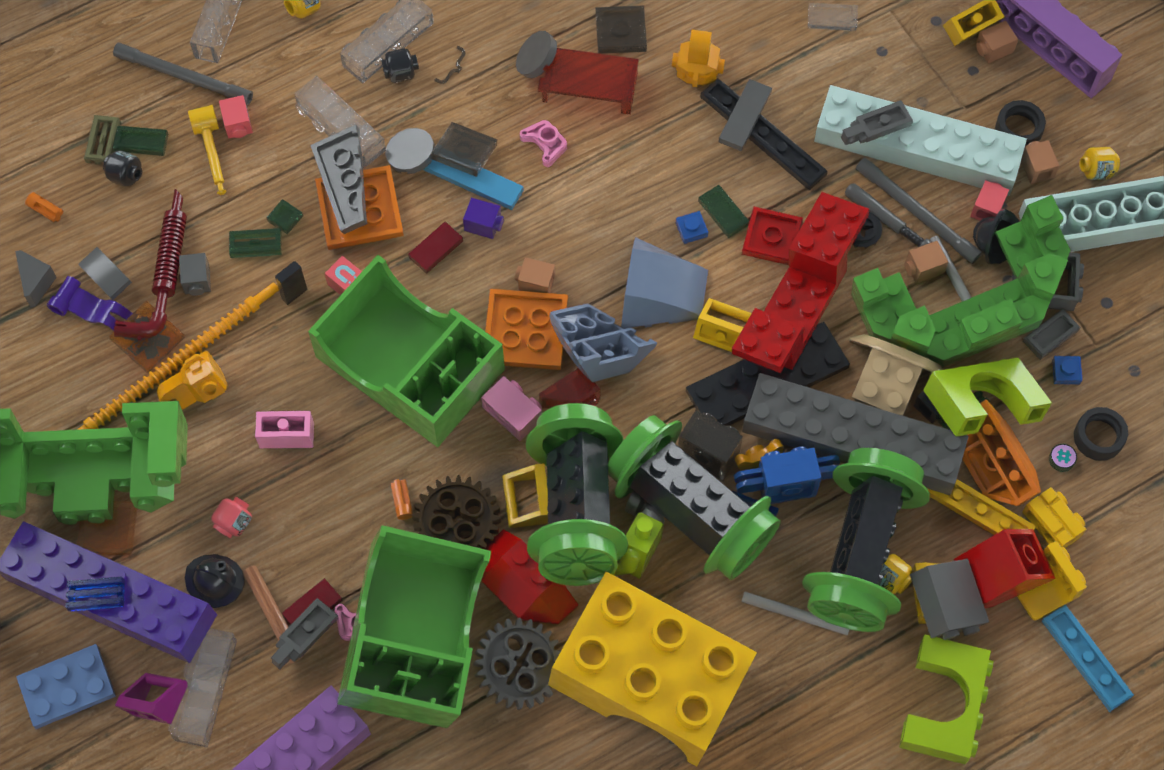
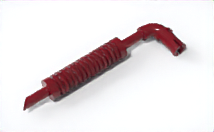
[114,189,187,341]

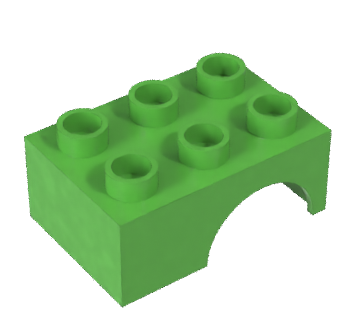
[308,255,505,447]
[337,525,491,728]

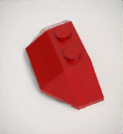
[482,529,579,624]

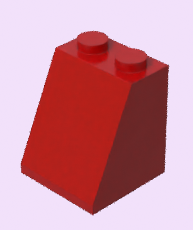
[953,529,1056,608]

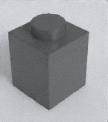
[179,253,211,296]

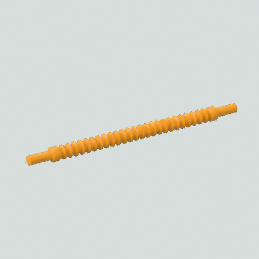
[77,282,279,430]

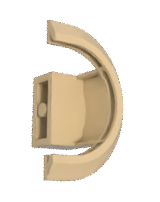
[849,334,943,416]

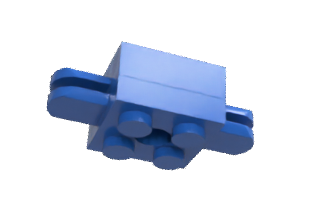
[734,447,840,504]

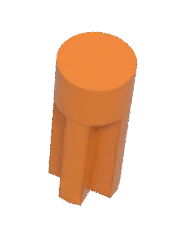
[25,192,63,222]
[390,479,413,520]

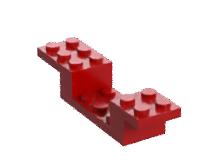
[732,192,869,373]

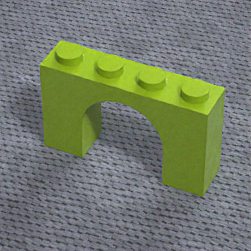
[923,358,1052,437]
[899,634,994,765]

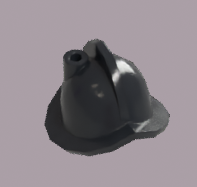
[973,209,1020,264]
[184,554,245,608]

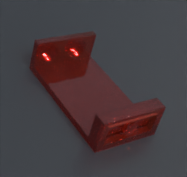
[538,48,639,115]

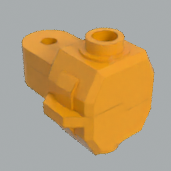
[671,29,725,87]
[157,351,228,410]

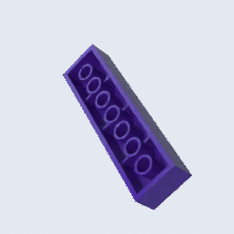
[0,521,217,663]

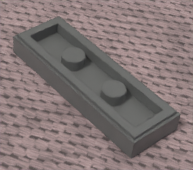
[719,79,772,152]

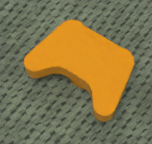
[735,439,784,471]

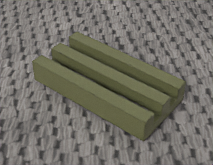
[84,115,121,164]

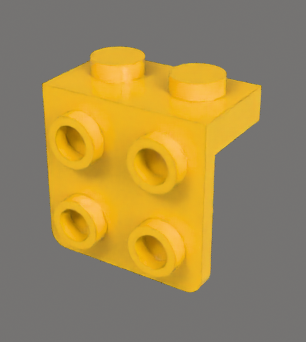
[1017,541,1087,620]

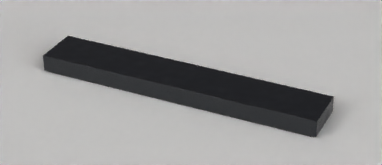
[700,78,827,191]

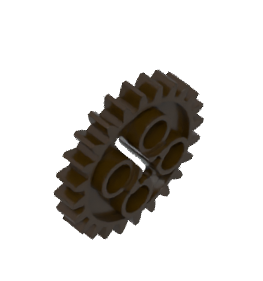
[412,475,501,550]

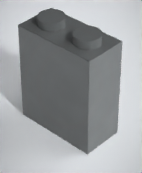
[910,559,989,640]

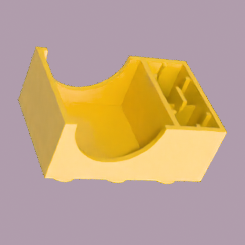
[548,572,757,767]

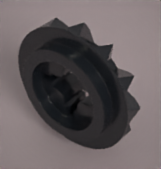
[852,212,882,249]

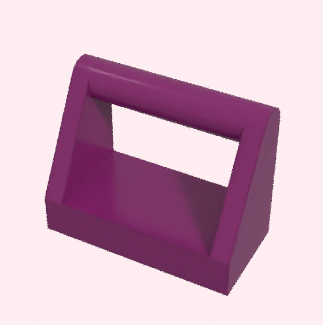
[115,673,188,725]

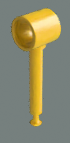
[188,105,227,195]

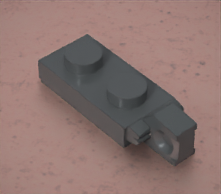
[841,100,913,145]
[271,598,338,670]

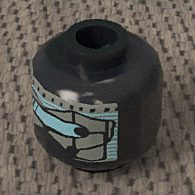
[103,150,143,187]

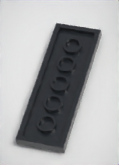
[686,322,850,435]

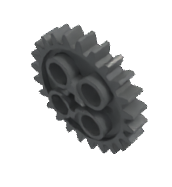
[473,618,561,710]

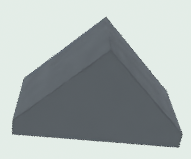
[15,250,57,307]

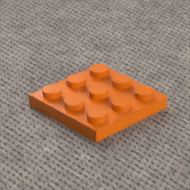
[315,165,404,250]
[485,289,568,370]

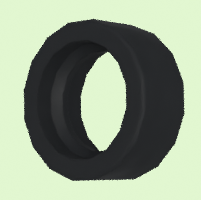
[995,100,1046,146]
[1074,407,1128,461]

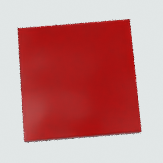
[741,206,803,265]

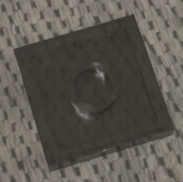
[595,5,647,54]
[431,122,498,177]

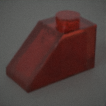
[539,368,601,409]

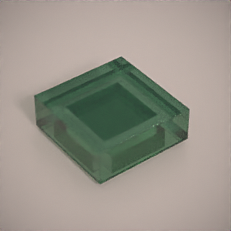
[266,199,303,235]

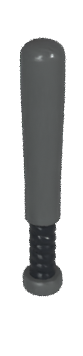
[845,183,932,247]

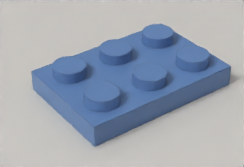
[16,644,116,729]

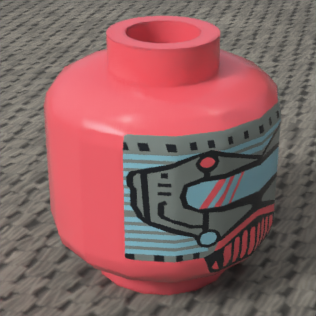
[211,497,252,539]

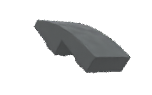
[78,247,132,300]

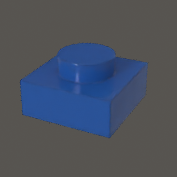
[675,211,708,244]
[1052,356,1082,385]

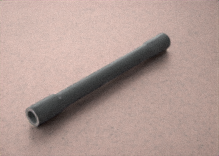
[113,42,253,105]
[856,158,982,264]

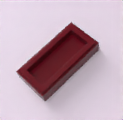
[408,221,463,274]
[282,578,343,625]

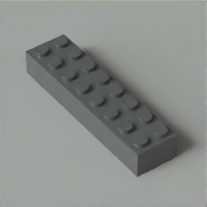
[742,373,968,495]

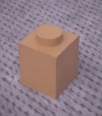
[976,20,1018,64]
[1021,140,1059,184]
[905,241,948,284]
[515,257,555,293]

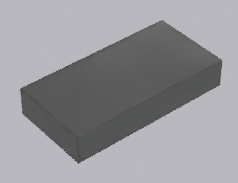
[1023,309,1081,360]

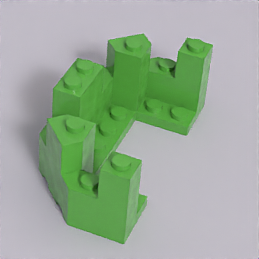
[851,195,1071,368]
[0,401,188,525]

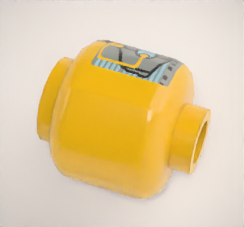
[284,0,321,19]
[1079,147,1120,180]
[880,554,913,594]

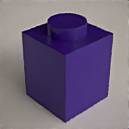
[463,198,504,239]

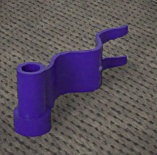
[46,276,150,342]

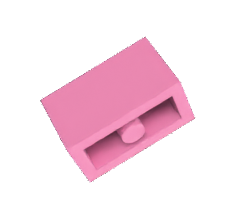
[481,376,542,441]
[255,411,314,448]

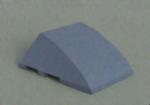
[621,237,708,329]
[549,304,657,382]

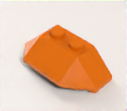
[962,400,1041,506]

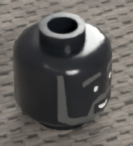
[381,48,419,83]

